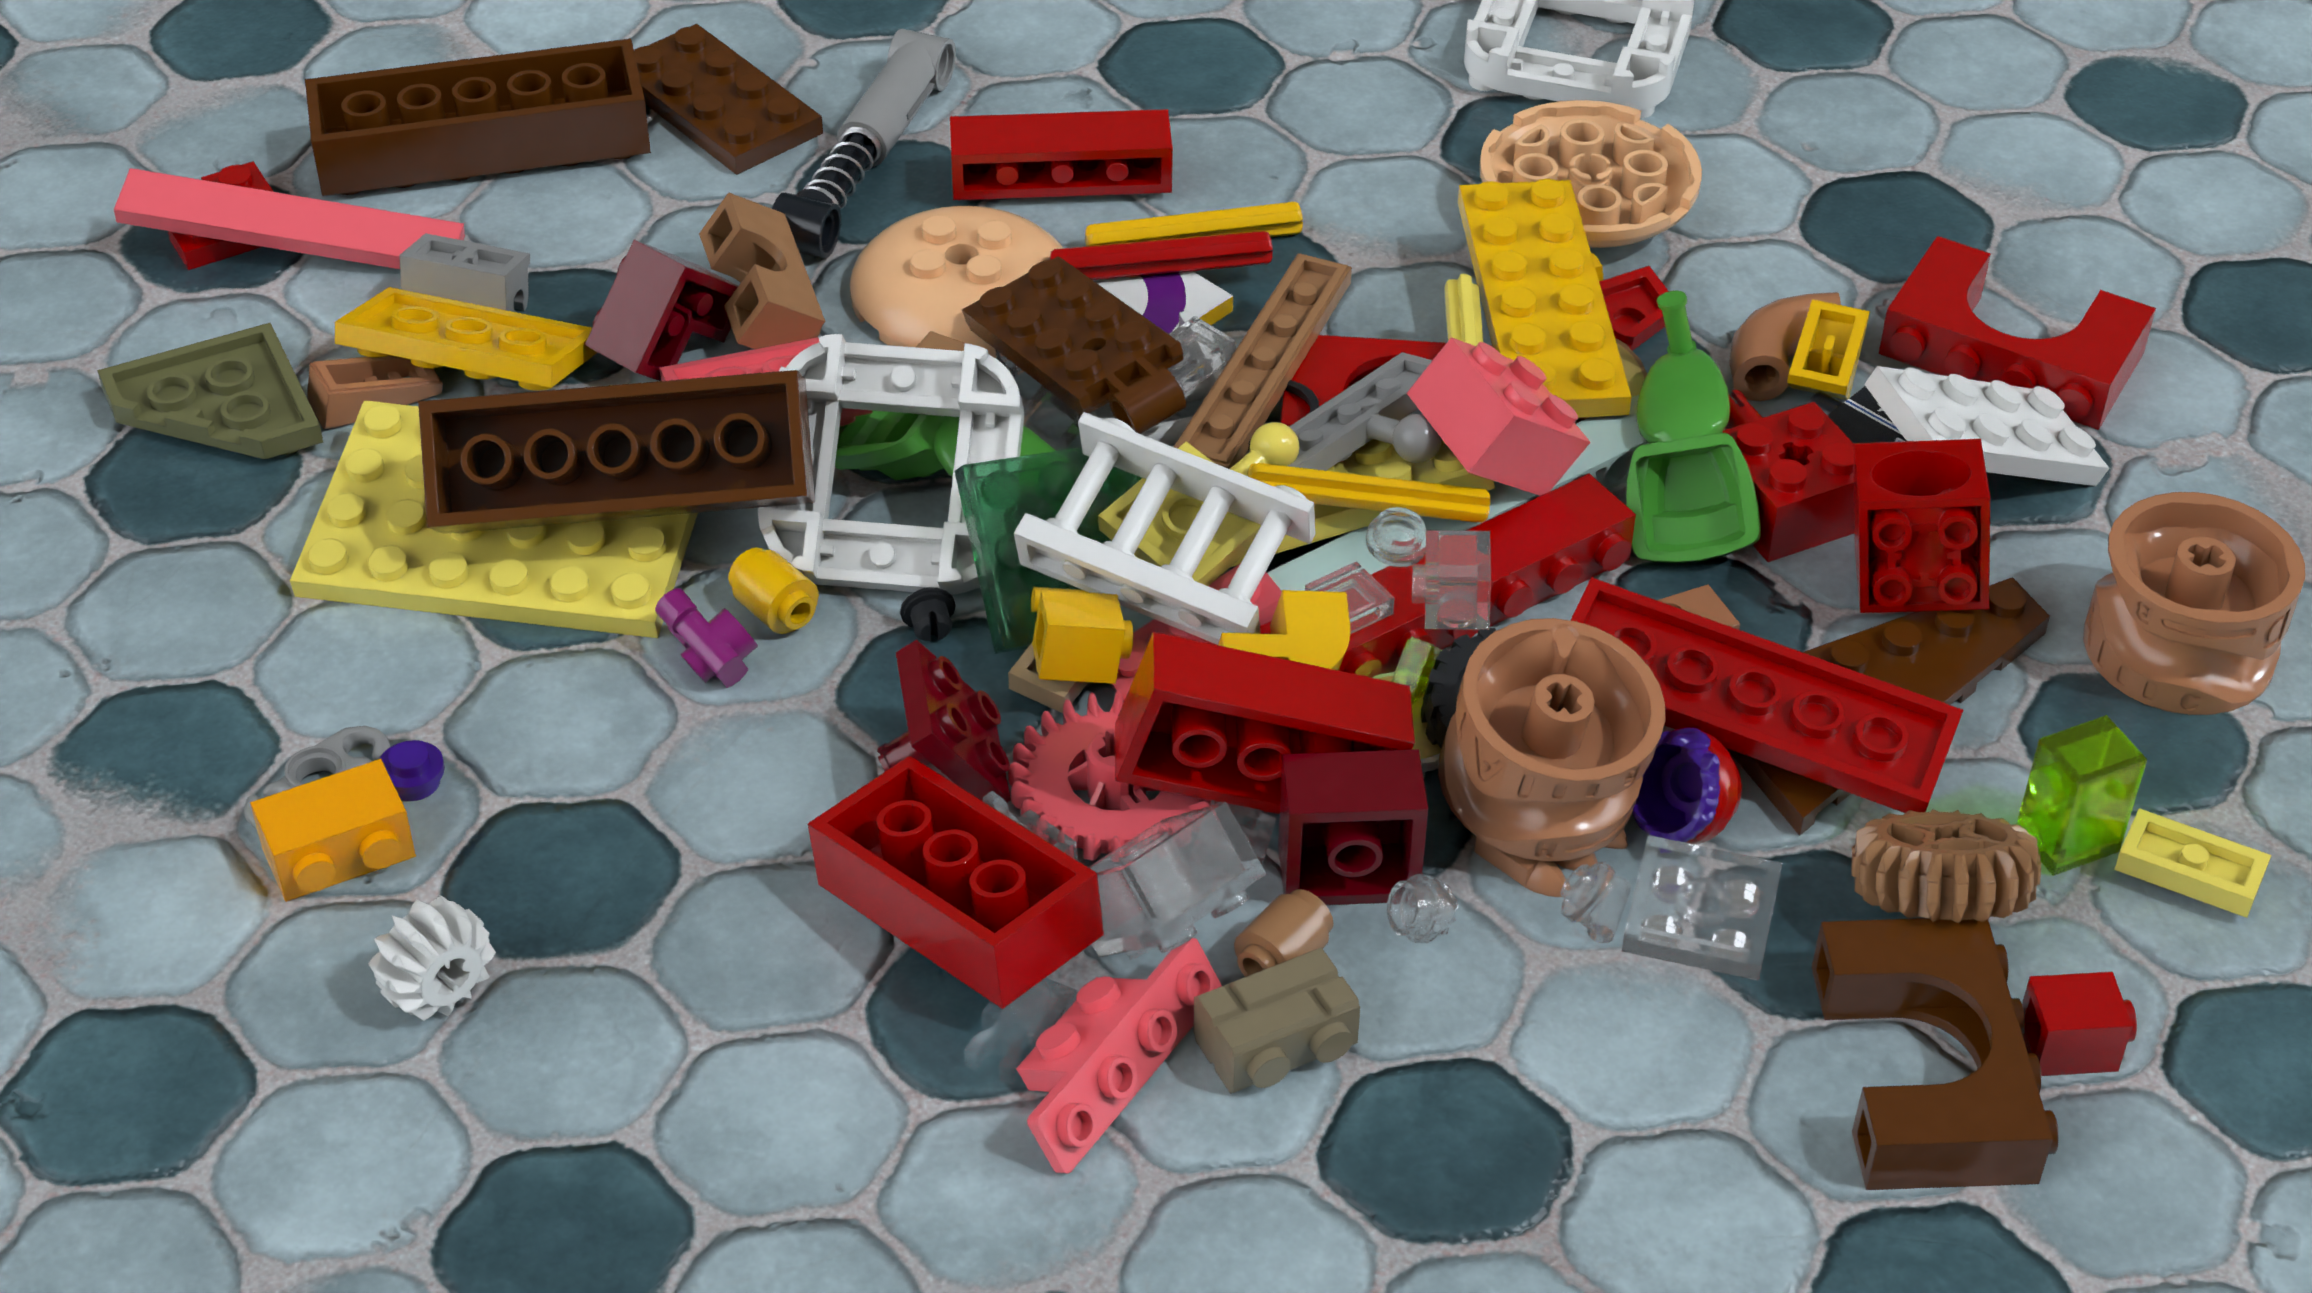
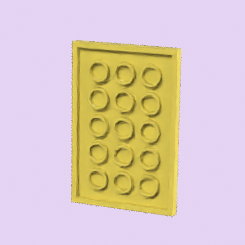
[290,401,698,638]

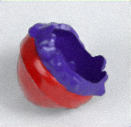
[1632,728,1742,849]

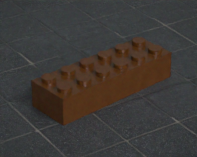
[305,38,651,196]
[418,370,815,534]

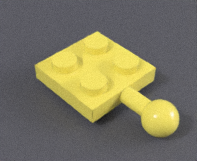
[1098,422,1299,586]

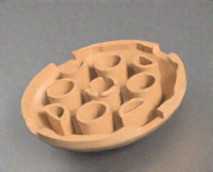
[1480,100,1702,248]
[850,206,1063,358]

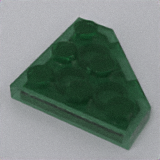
[954,447,1142,654]

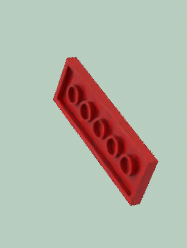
[1571,577,1963,813]

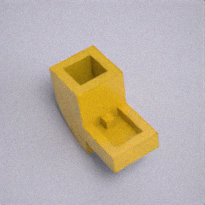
[1218,590,1350,670]

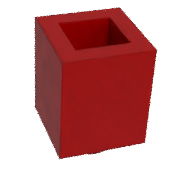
[2022,971,2137,1076]

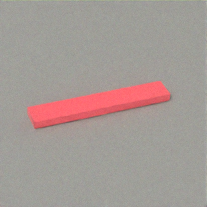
[114,168,465,269]

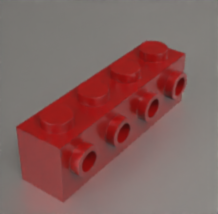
[950,109,1173,200]

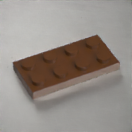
[634,23,823,175]

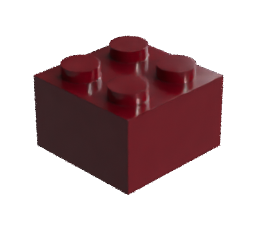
[1278,749,1428,905]

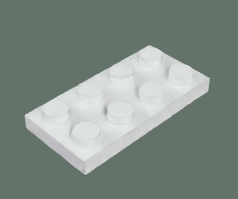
[1864,366,2110,486]

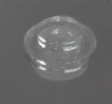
[1365,507,1429,567]

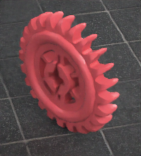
[1008,690,1222,863]

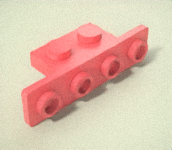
[1016,938,1222,1174]

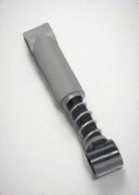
[772,29,956,258]

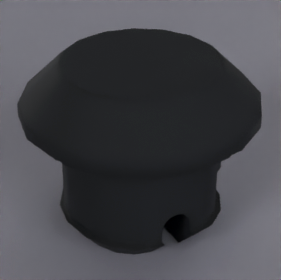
[900,588,956,641]

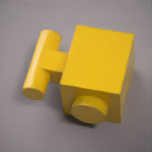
[1031,587,1133,684]

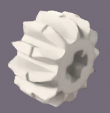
[368,895,496,1021]

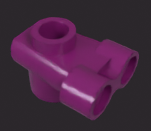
[655,588,758,688]

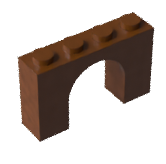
[1812,918,2059,1190]

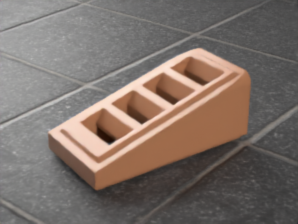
[307,355,443,429]

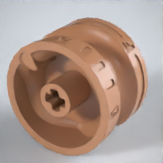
[2083,492,2305,715]
[1438,618,1665,861]

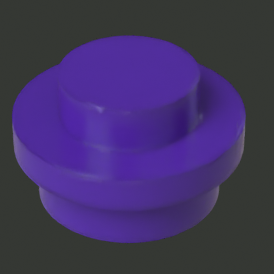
[379,740,445,801]

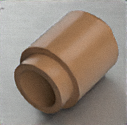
[1234,889,1333,977]

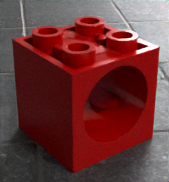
[1853,439,1990,613]

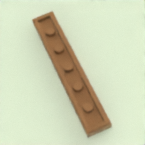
[1174,253,1352,469]

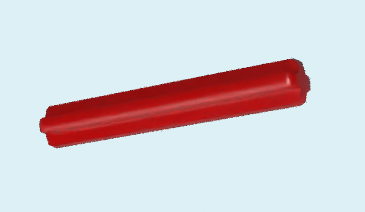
[1049,231,1273,280]

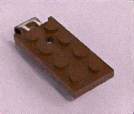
[962,256,1186,434]

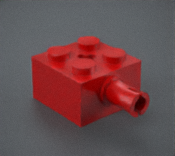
[1723,390,1855,562]

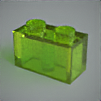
[2016,715,2147,876]

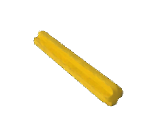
[1085,201,1303,246]
[1247,463,1490,523]

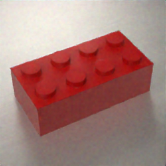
[1115,632,1415,814]
[807,755,1104,1009]

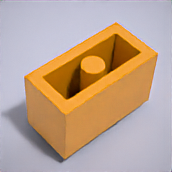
[250,759,416,902]

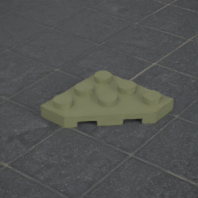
[97,322,324,459]

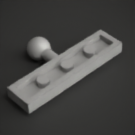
[1287,352,1442,471]

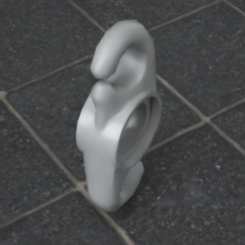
[243,725,390,829]

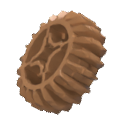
[1851,809,2041,923]

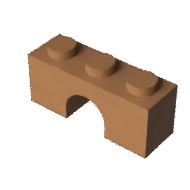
[699,192,825,349]

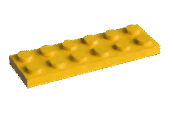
[1458,179,1632,418]

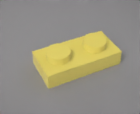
[2114,808,2271,918]

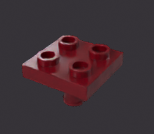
[877,639,1011,809]

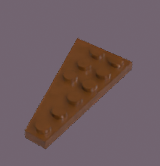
[1726,577,2050,836]

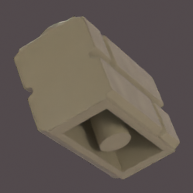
[1193,947,1360,1094]

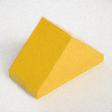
[1787,299,1870,400]

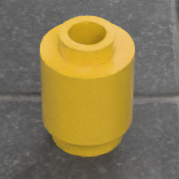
[728,547,819,634]

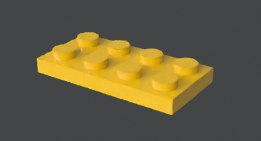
[335,287,598,391]

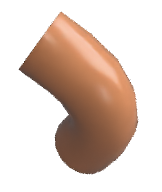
[1729,292,1841,401]

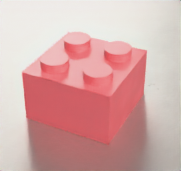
[1406,337,1591,496]

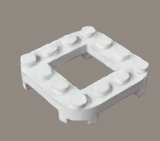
[1464,0,1695,118]
[758,334,1024,595]

